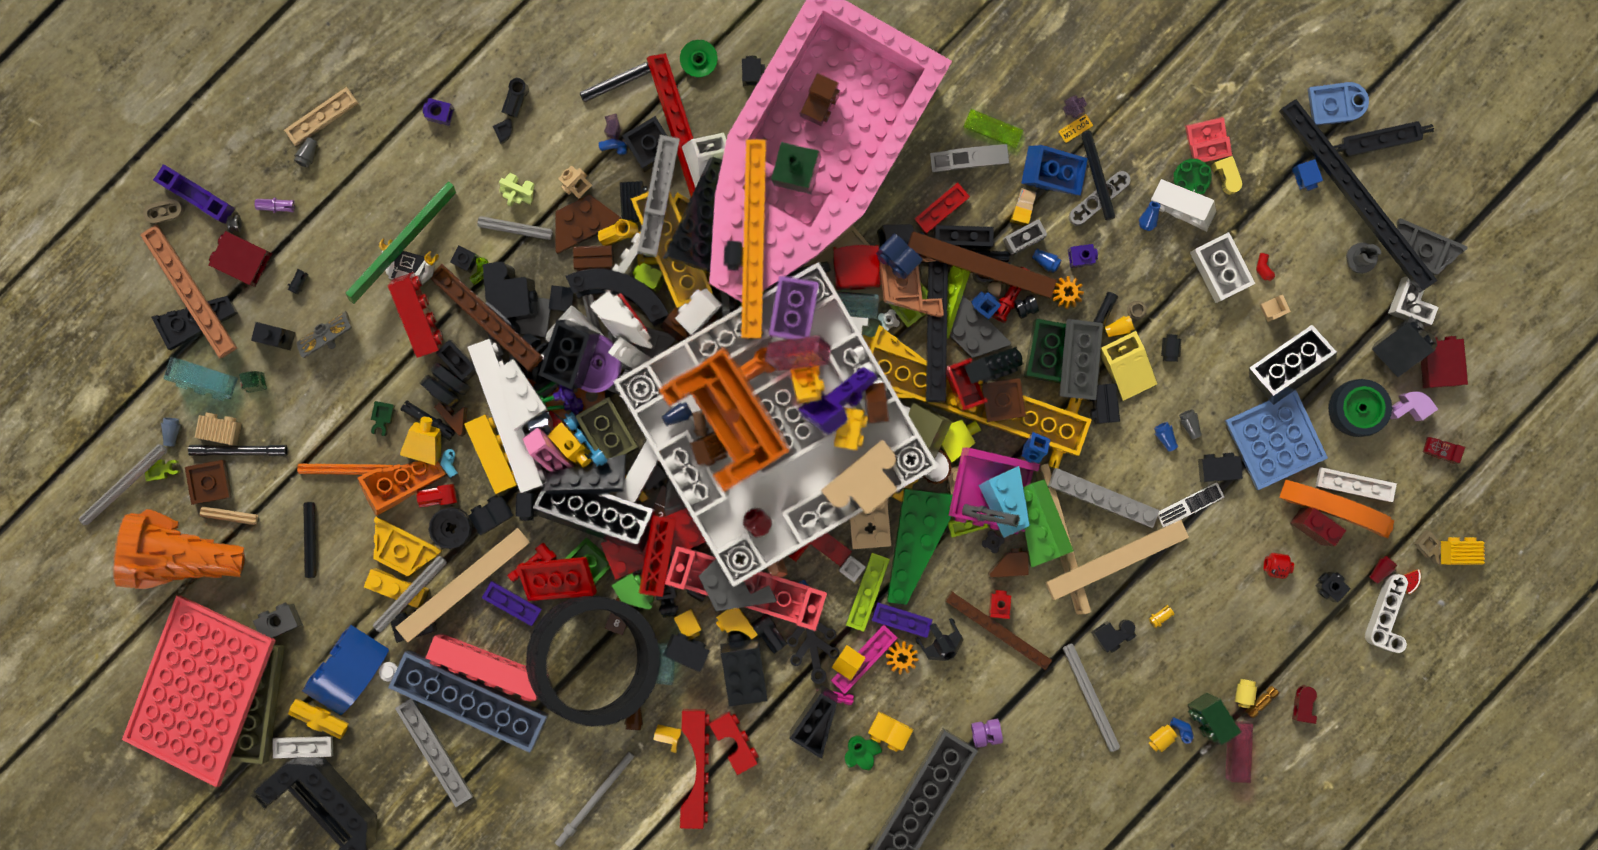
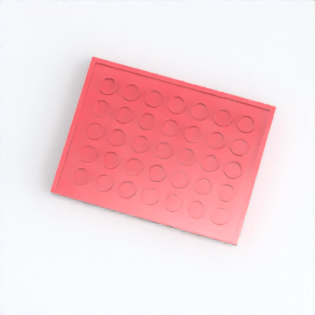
[122,596,276,787]

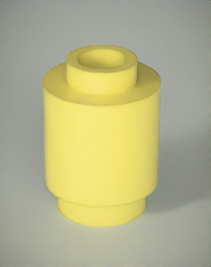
[1235,679,1257,708]

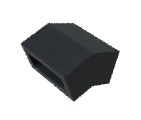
[549,285,573,312]

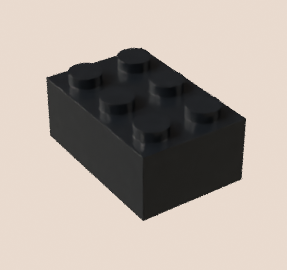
[539,319,600,389]
[720,639,767,707]

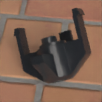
[915,618,964,661]

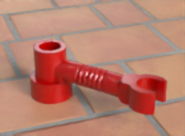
[507,543,557,582]

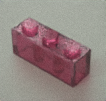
[765,335,831,371]
[1226,721,1253,783]

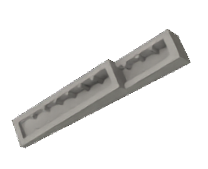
[637,135,680,257]

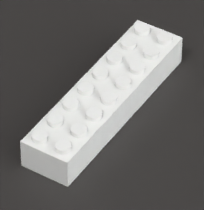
[468,339,547,493]

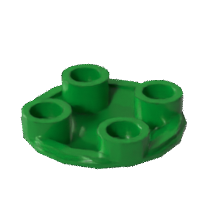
[1174,159,1212,195]

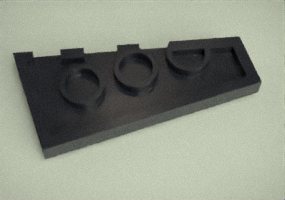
[151,296,238,351]
[545,454,626,494]

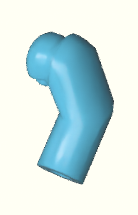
[441,449,458,479]

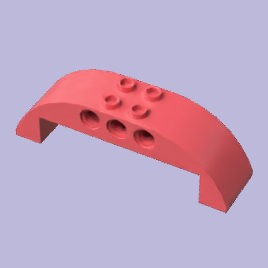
[665,546,827,631]

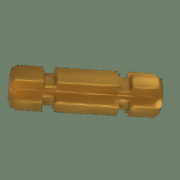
[1246,686,1279,718]

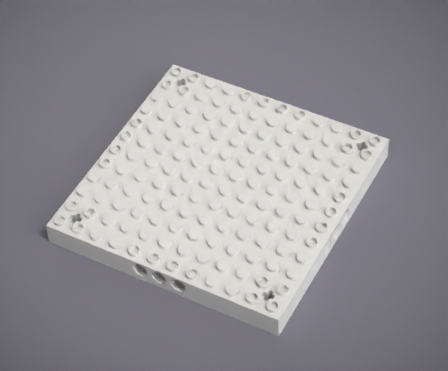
[613,262,938,587]

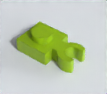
[145,459,180,482]

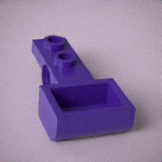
[798,366,878,434]

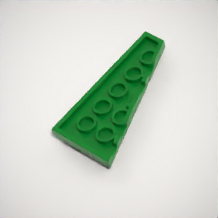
[887,488,953,605]

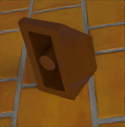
[864,382,889,424]
[988,548,1029,577]

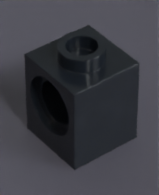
[450,245,480,273]

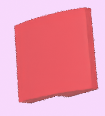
[1185,117,1232,162]

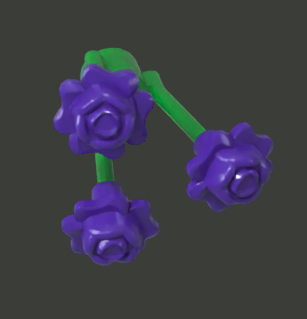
[536,381,583,417]

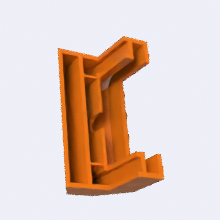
[659,348,790,492]

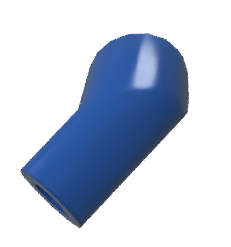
[599,138,627,155]
[1170,717,1194,744]

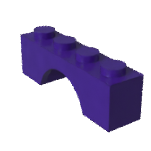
[153,164,236,224]

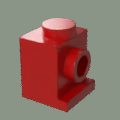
[988,590,1011,619]

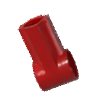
[417,484,457,507]

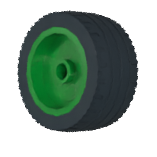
[1328,379,1392,437]

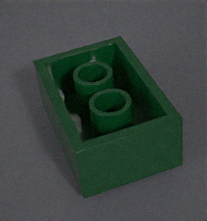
[1024,319,1066,384]
[1187,692,1242,745]

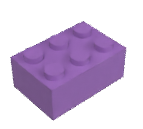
[769,276,819,343]

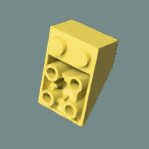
[1100,331,1157,401]

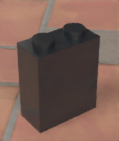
[1372,316,1438,377]

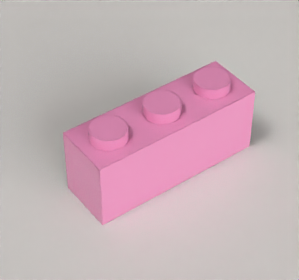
[523,428,575,472]

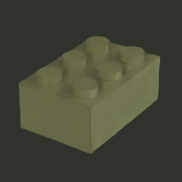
[576,397,639,459]

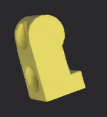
[1211,156,1242,195]

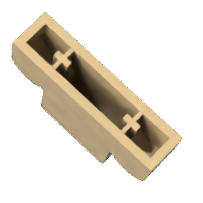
[821,440,897,514]

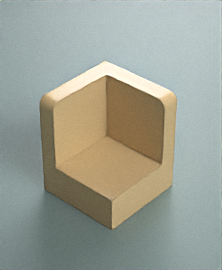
[1260,295,1291,322]

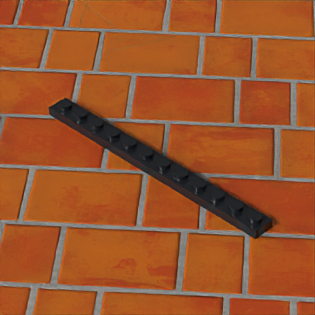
[1279,99,1438,293]

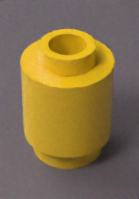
[1148,724,1178,753]

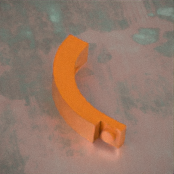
[1279,480,1395,538]

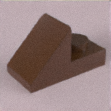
[434,402,467,437]

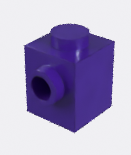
[1068,244,1098,268]

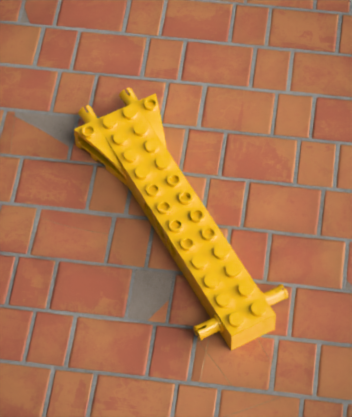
[863,325,1092,469]

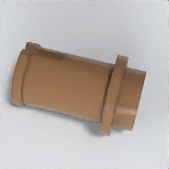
[692,411,709,436]

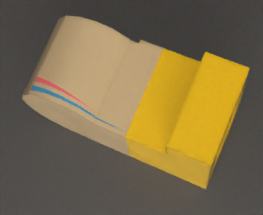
[1010,188,1036,226]

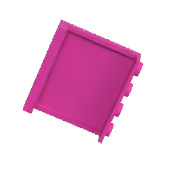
[948,447,1040,534]

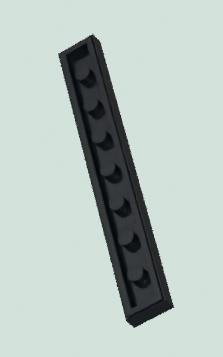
[926,261,948,403]

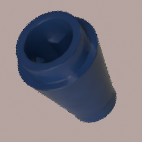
[661,402,692,426]

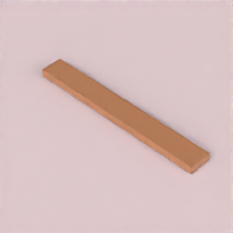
[140,224,237,359]

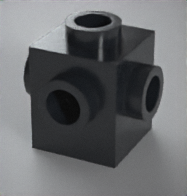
[1315,572,1351,603]

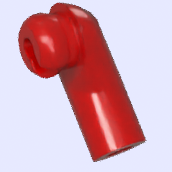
[1256,253,1275,281]

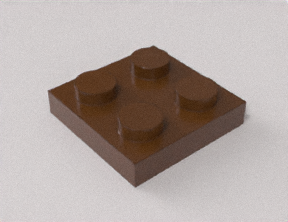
[981,378,1026,422]
[185,460,232,505]

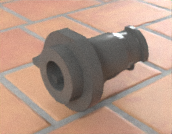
[1346,243,1381,274]

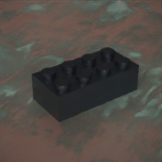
[1249,325,1337,405]

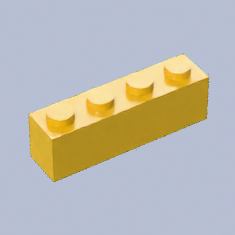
[464,414,518,494]

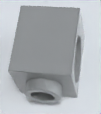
[838,555,866,582]

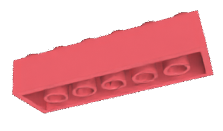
[426,633,549,702]

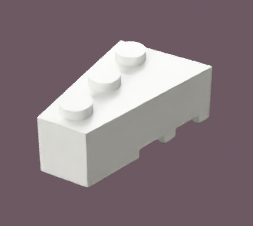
[1151,179,1216,232]
[497,359,548,432]

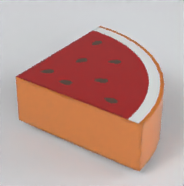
[1403,569,1421,594]

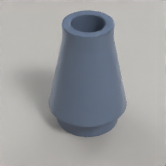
[161,418,181,446]

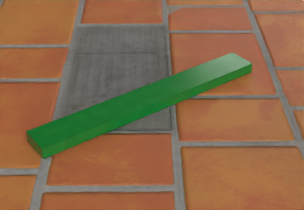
[345,182,456,304]

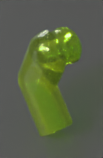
[469,257,489,285]

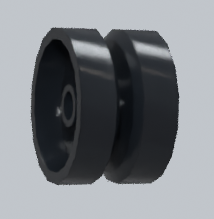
[420,362,470,408]

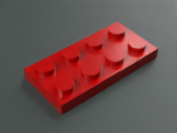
[517,557,597,601]

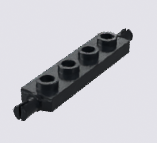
[1333,121,1434,157]

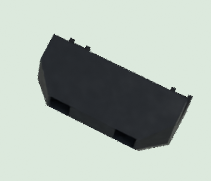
[251,757,377,850]

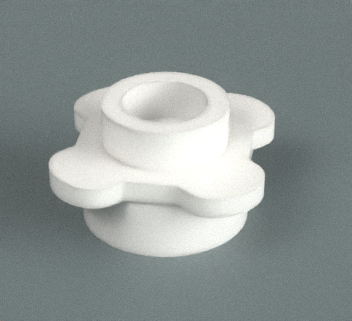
[878,309,900,331]

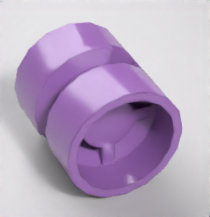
[971,719,1003,748]

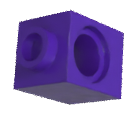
[423,98,454,126]

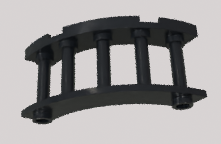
[565,269,669,327]

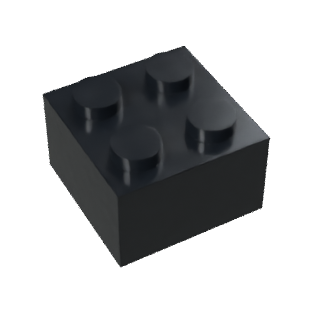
[622,116,667,172]

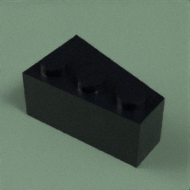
[789,685,838,759]

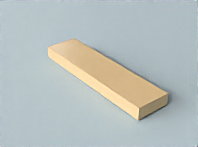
[284,87,359,147]

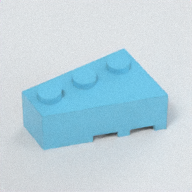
[978,466,1030,538]

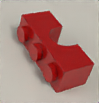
[709,711,759,775]

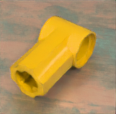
[597,219,638,246]

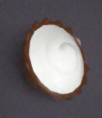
[923,449,952,485]

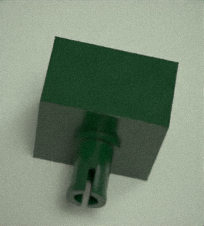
[771,142,822,194]

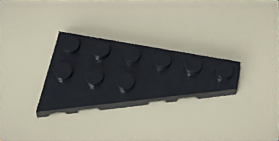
[663,157,722,272]

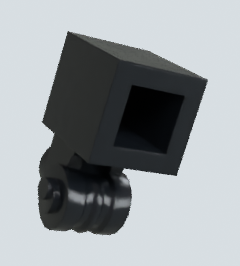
[656,578,679,618]
[1091,620,1136,653]

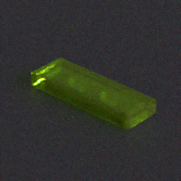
[963,109,1023,149]

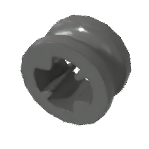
[227,215,242,233]

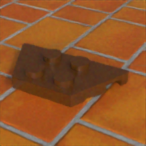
[555,194,622,254]

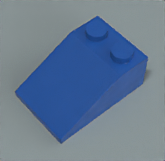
[1021,145,1088,196]

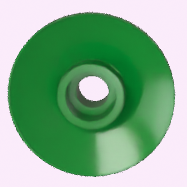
[680,39,718,78]

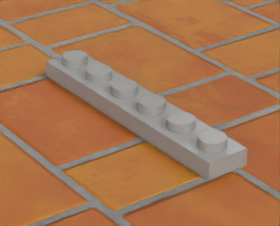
[1048,468,1159,528]
[395,698,474,807]

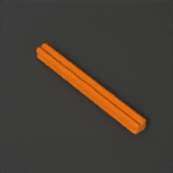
[297,464,393,475]

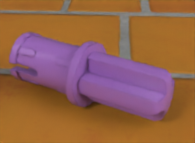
[254,198,295,213]

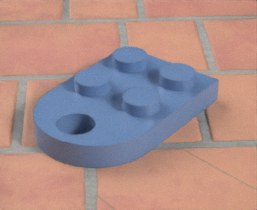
[1308,82,1369,126]

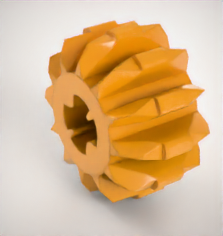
[1052,276,1084,309]
[886,641,919,674]

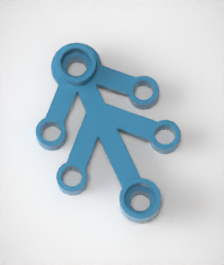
[564,412,608,466]

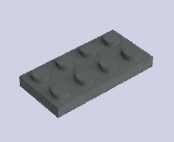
[1060,319,1103,400]

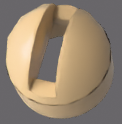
[988,281,1002,297]

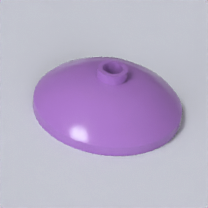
[581,335,622,393]

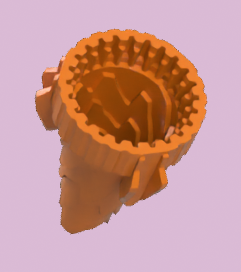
[114,509,245,589]

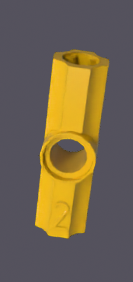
[288,699,349,739]

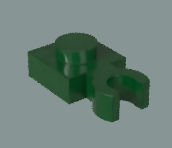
[371,401,395,436]

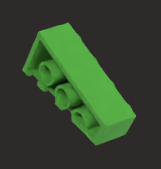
[1023,479,1073,567]

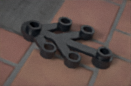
[787,621,840,684]

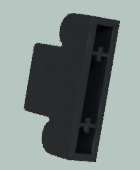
[483,262,538,342]

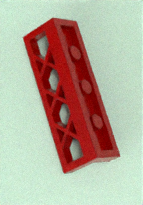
[639,515,676,597]

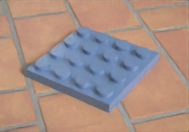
[1225,390,1328,490]

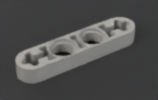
[1068,171,1130,226]

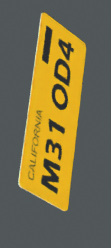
[1058,114,1093,143]

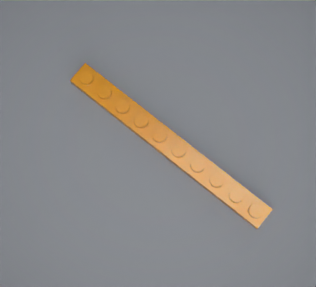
[741,139,766,339]

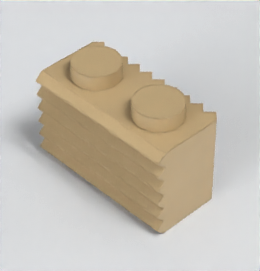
[194,412,242,445]

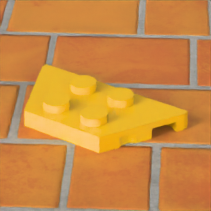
[373,516,443,576]

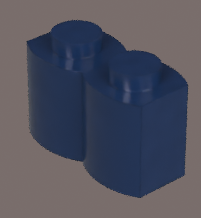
[876,233,923,280]

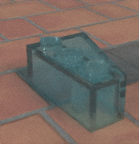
[163,357,238,401]

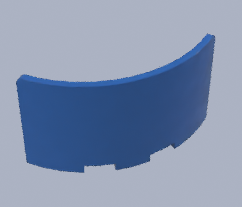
[302,625,389,715]

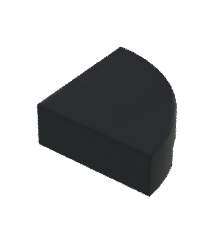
[493,118,513,144]

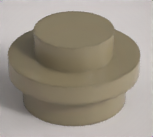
[1127,301,1147,320]

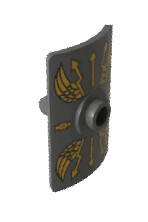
[297,311,352,358]

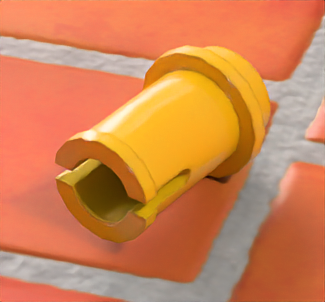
[1149,605,1175,628]

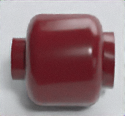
[743,508,772,537]

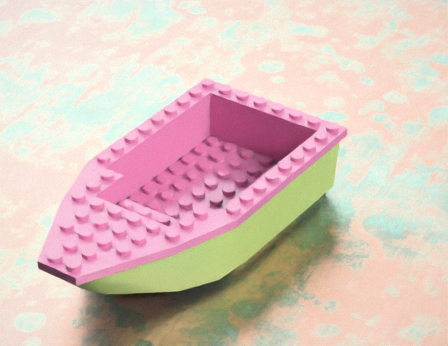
[710,0,952,302]

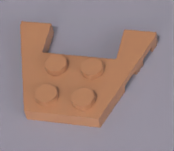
[880,255,944,317]

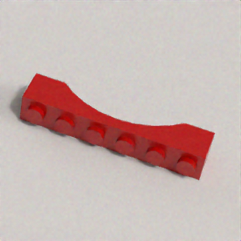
[680,709,710,829]

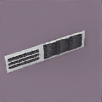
[1158,482,1225,527]

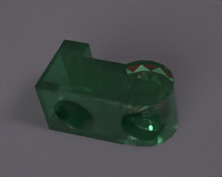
[239,371,267,393]

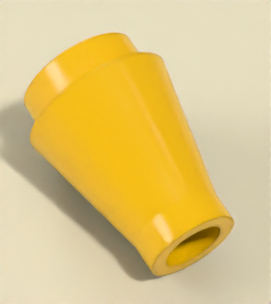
[1105,316,1135,337]

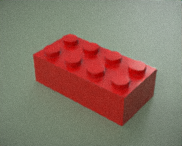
[387,272,444,358]

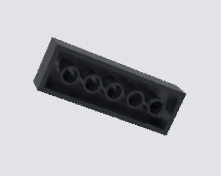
[533,482,657,553]

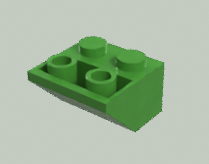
[612,572,655,609]

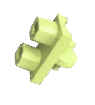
[499,173,535,206]

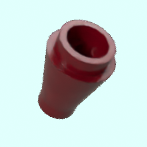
[1369,555,1398,584]

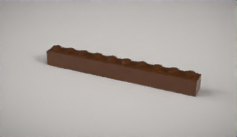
[945,591,1052,670]

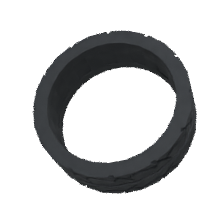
[526,596,660,727]

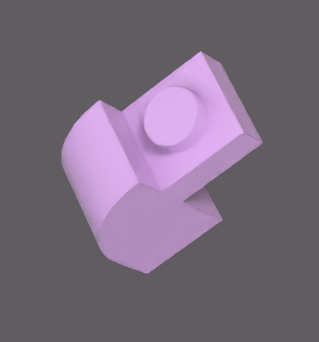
[1390,392,1438,421]

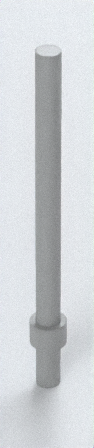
[555,752,635,847]

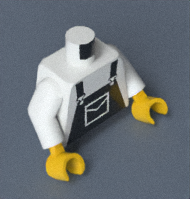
[379,239,439,285]

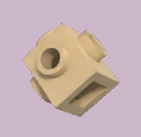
[558,166,592,199]

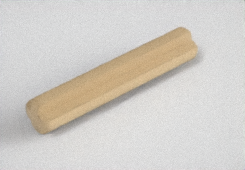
[200,507,258,525]

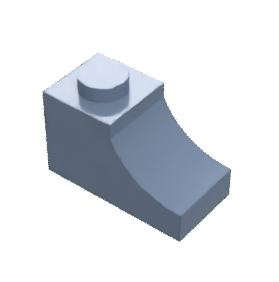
[528,412,554,435]

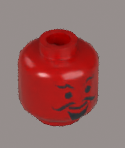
[1263,553,1294,579]

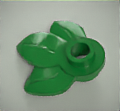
[844,736,882,770]

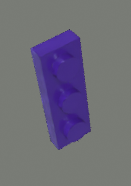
[482,581,542,626]
[872,602,933,638]

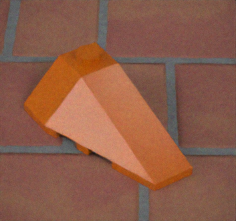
[357,461,446,516]

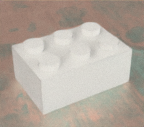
[1190,232,1255,303]

